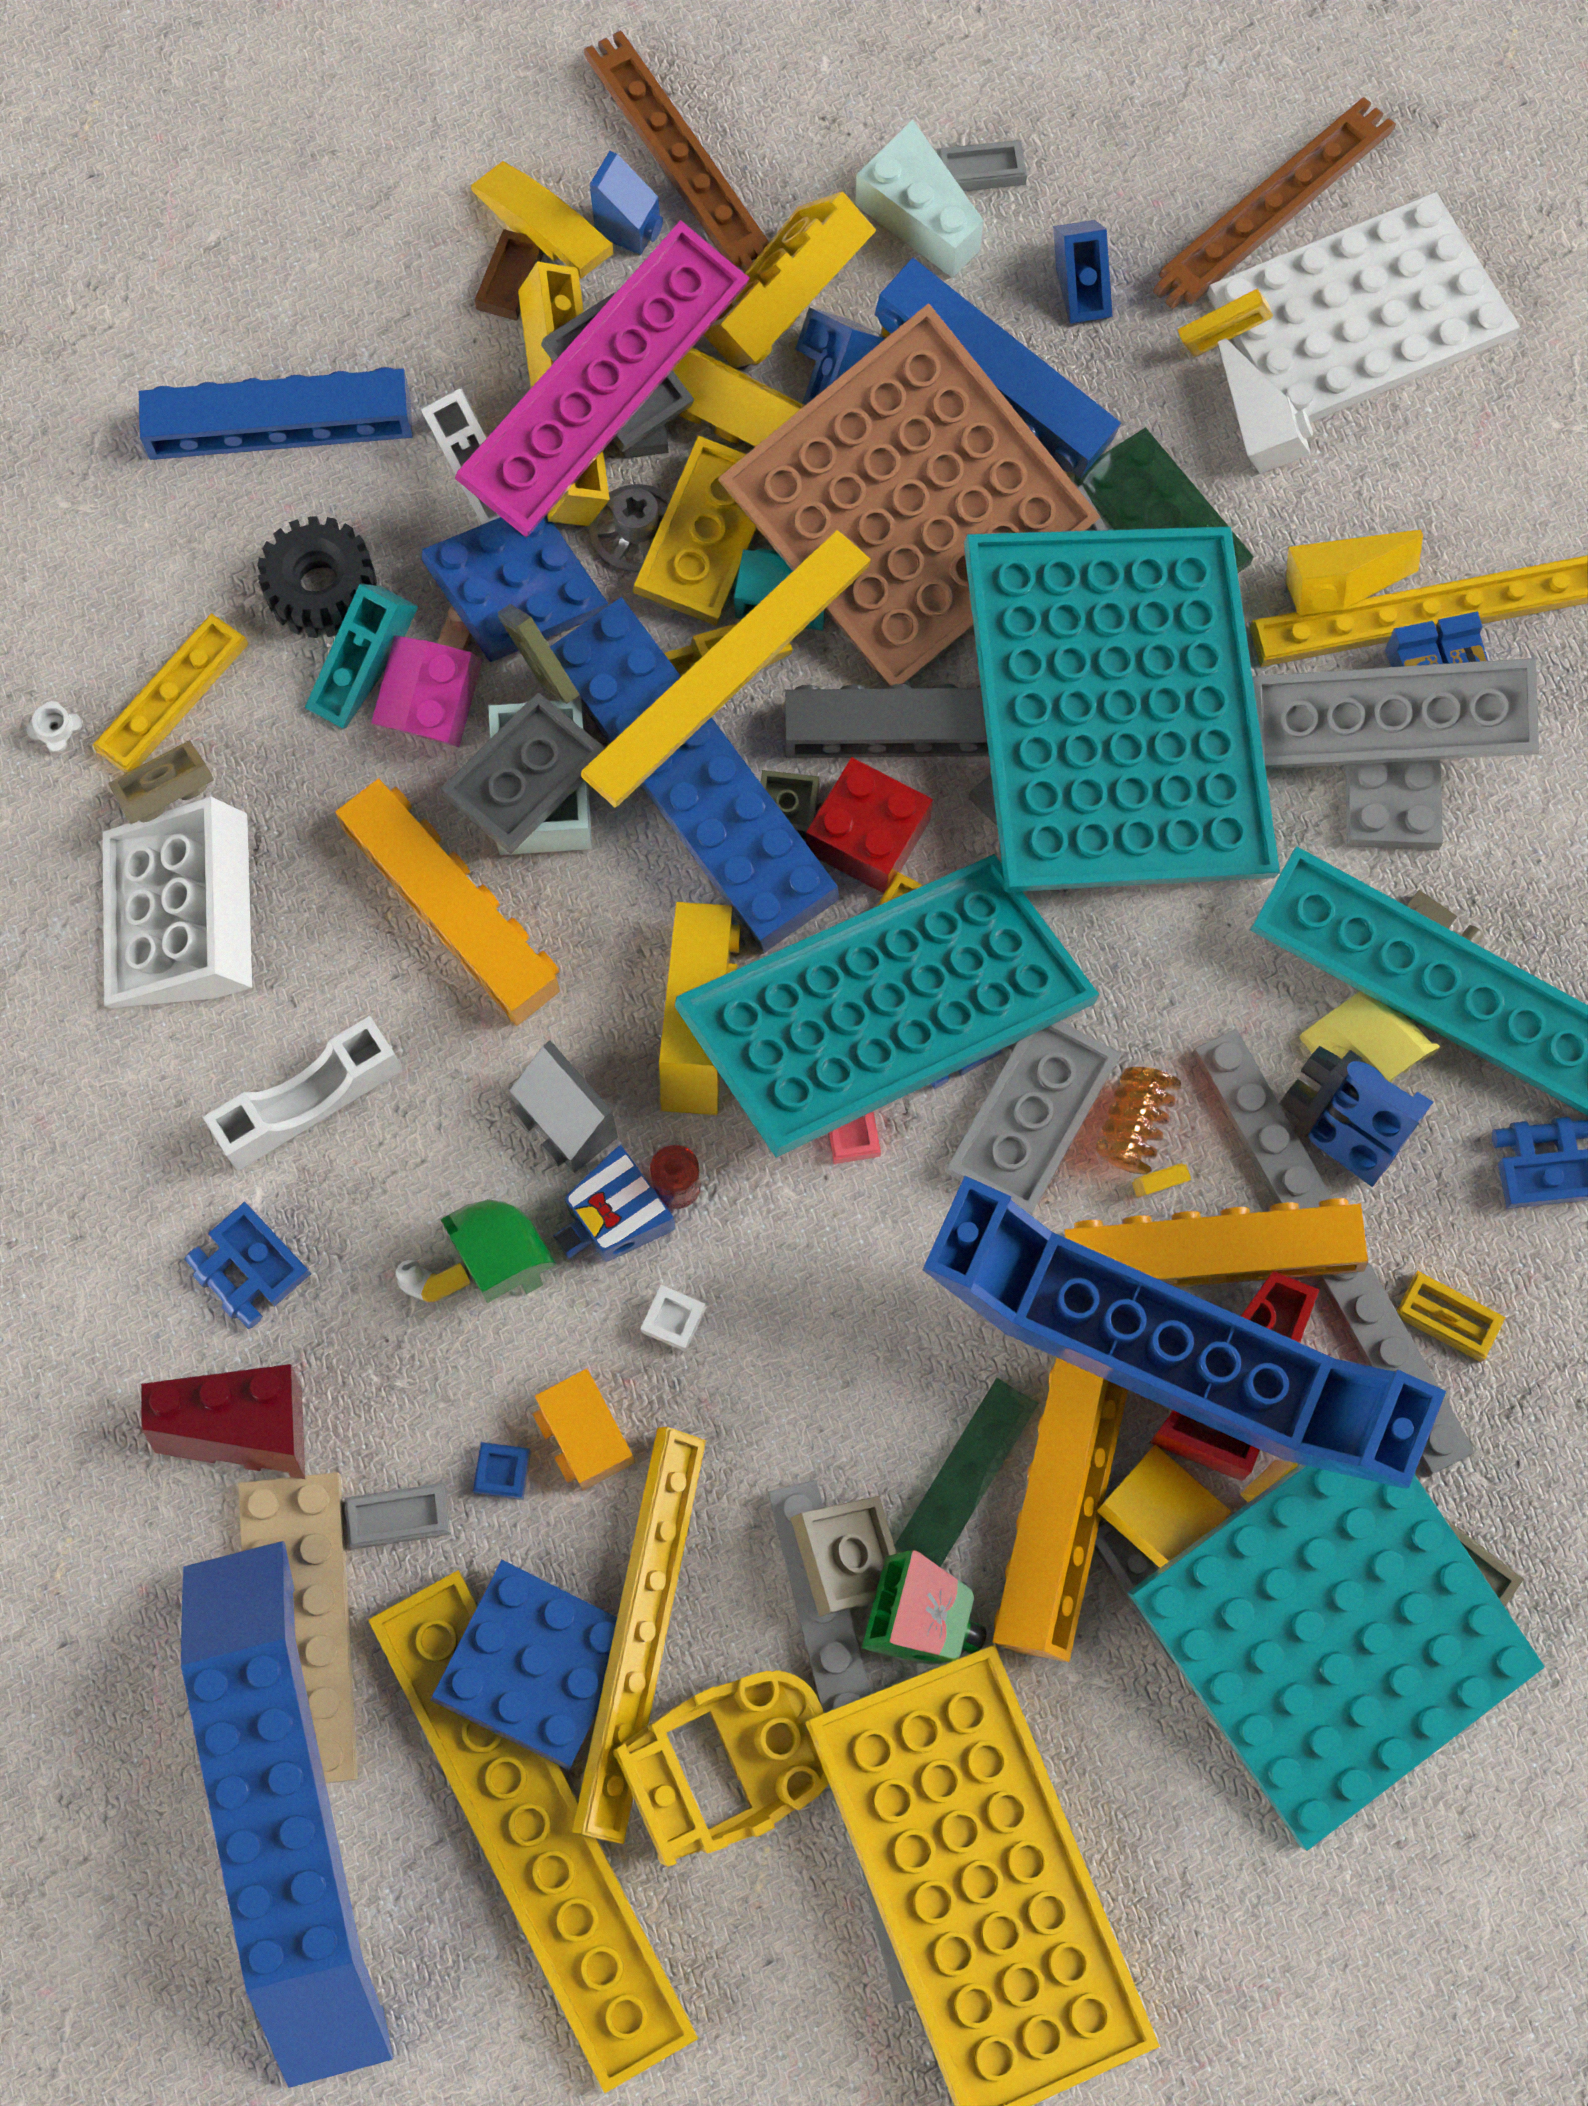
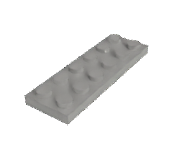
[1252,658,1539,769]

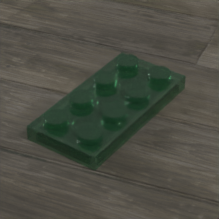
[1074,427,1254,573]

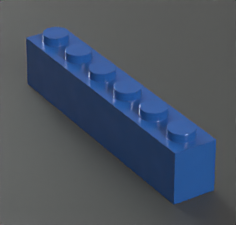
[874,257,1121,479]
[138,367,413,460]

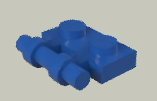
[1491,1117,1588,1209]
[184,1201,311,1329]

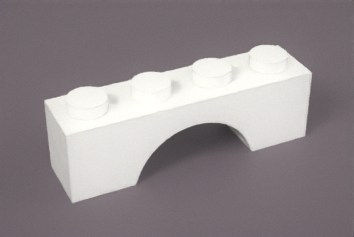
[203,1016,402,1171]

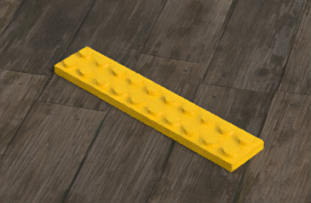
[368,1570,699,2094]

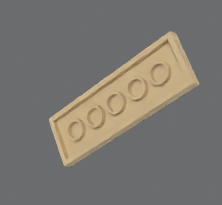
[238,1472,358,1784]

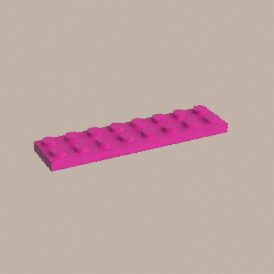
[455,220,749,538]

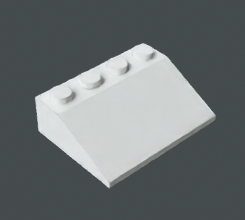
[103,797,252,1008]

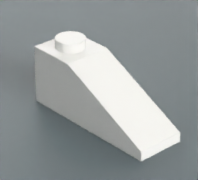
[1218,339,1313,474]
[421,389,500,525]

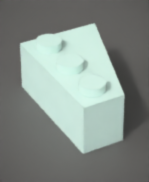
[855,119,984,278]

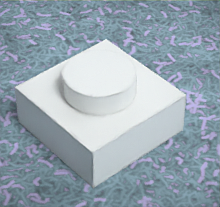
[640,1285,706,1352]

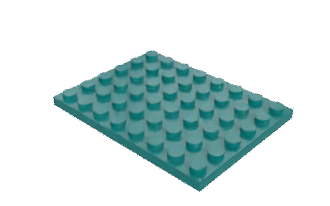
[964,527,1280,892]

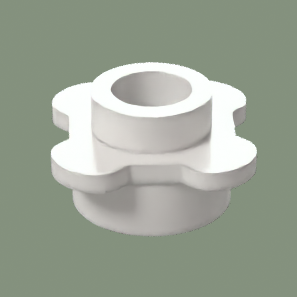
[26,701,82,753]

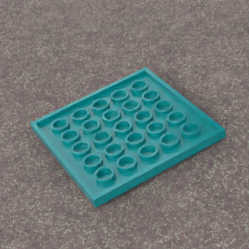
[1127,1464,1545,1851]

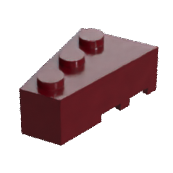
[141,1364,305,1479]

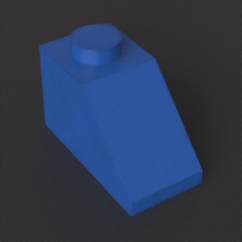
[590,151,663,255]
[1053,220,1113,324]

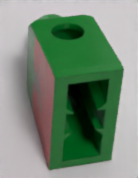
[862,1550,987,1665]

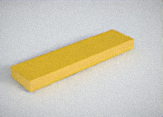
[92,613,249,773]

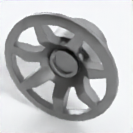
[589,484,672,572]

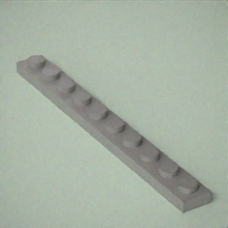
[1192,1028,1476,1476]
[768,1480,913,2004]

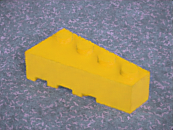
[704,191,876,368]
[659,902,741,1115]

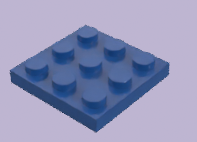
[421,515,608,663]
[430,1559,617,1770]

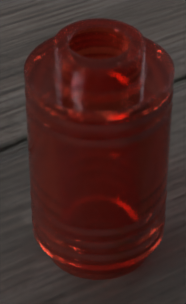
[650,1145,701,1209]

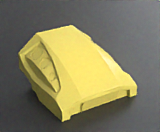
[1299,991,1440,1083]

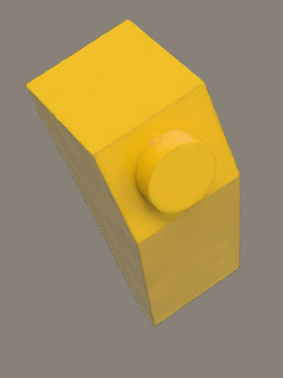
[1285,529,1423,615]

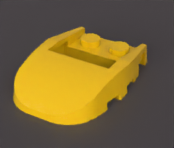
[612,1670,829,1867]

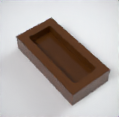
[475,229,544,321]

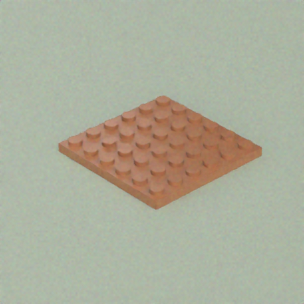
[718,303,1101,687]

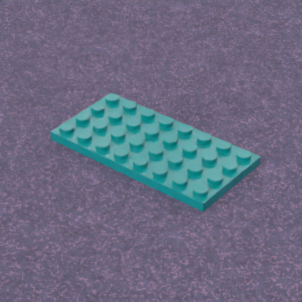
[675,854,1099,1158]

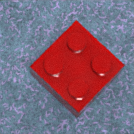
[806,757,933,894]

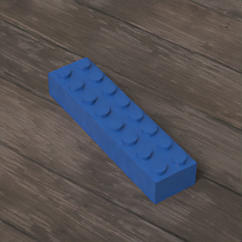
[550,597,839,953]

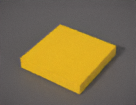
[1097,1444,1231,1568]

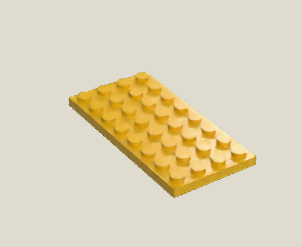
[805,1645,1160,2106]

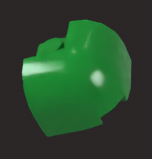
[440,1199,556,1303]

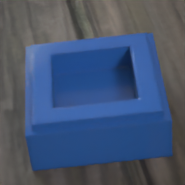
[473,1442,531,1500]

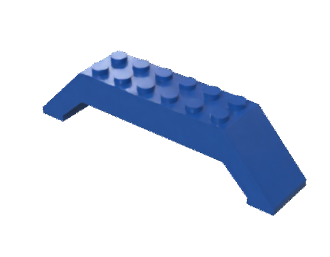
[922,1176,1446,1489]
[181,1541,394,2088]

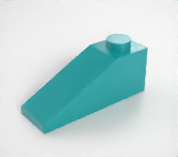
[304,584,419,729]

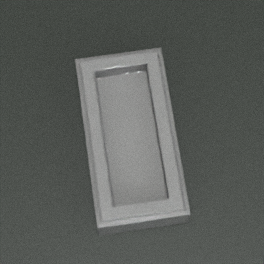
[937,140,1027,191]
[344,1483,451,1550]

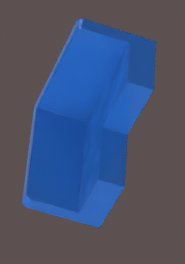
[795,307,887,405]

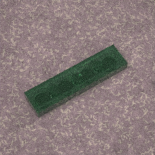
[894,1377,1039,1567]

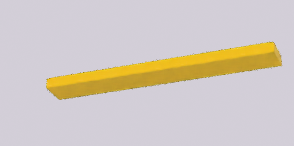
[581,530,871,808]
[1249,555,1588,667]
[572,1427,706,1844]

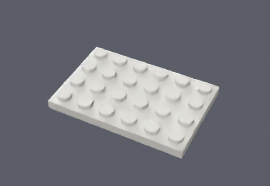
[1207,192,1520,423]

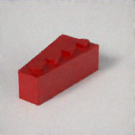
[1149,1271,1320,1481]

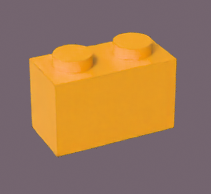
[532,1368,635,1491]

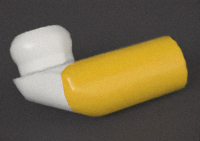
[396,1260,471,1302]

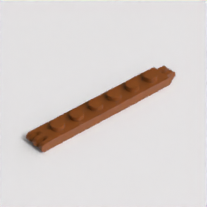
[583,30,769,274]
[1153,97,1396,309]

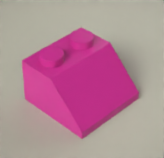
[371,635,483,747]

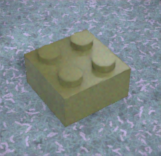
[760,770,820,839]

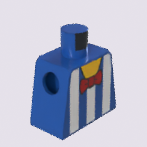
[553,1145,676,1262]

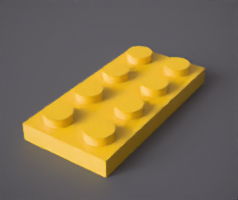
[633,435,757,626]

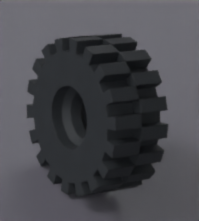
[257,516,377,638]

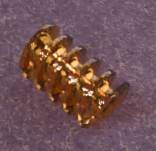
[1096,1067,1182,1174]

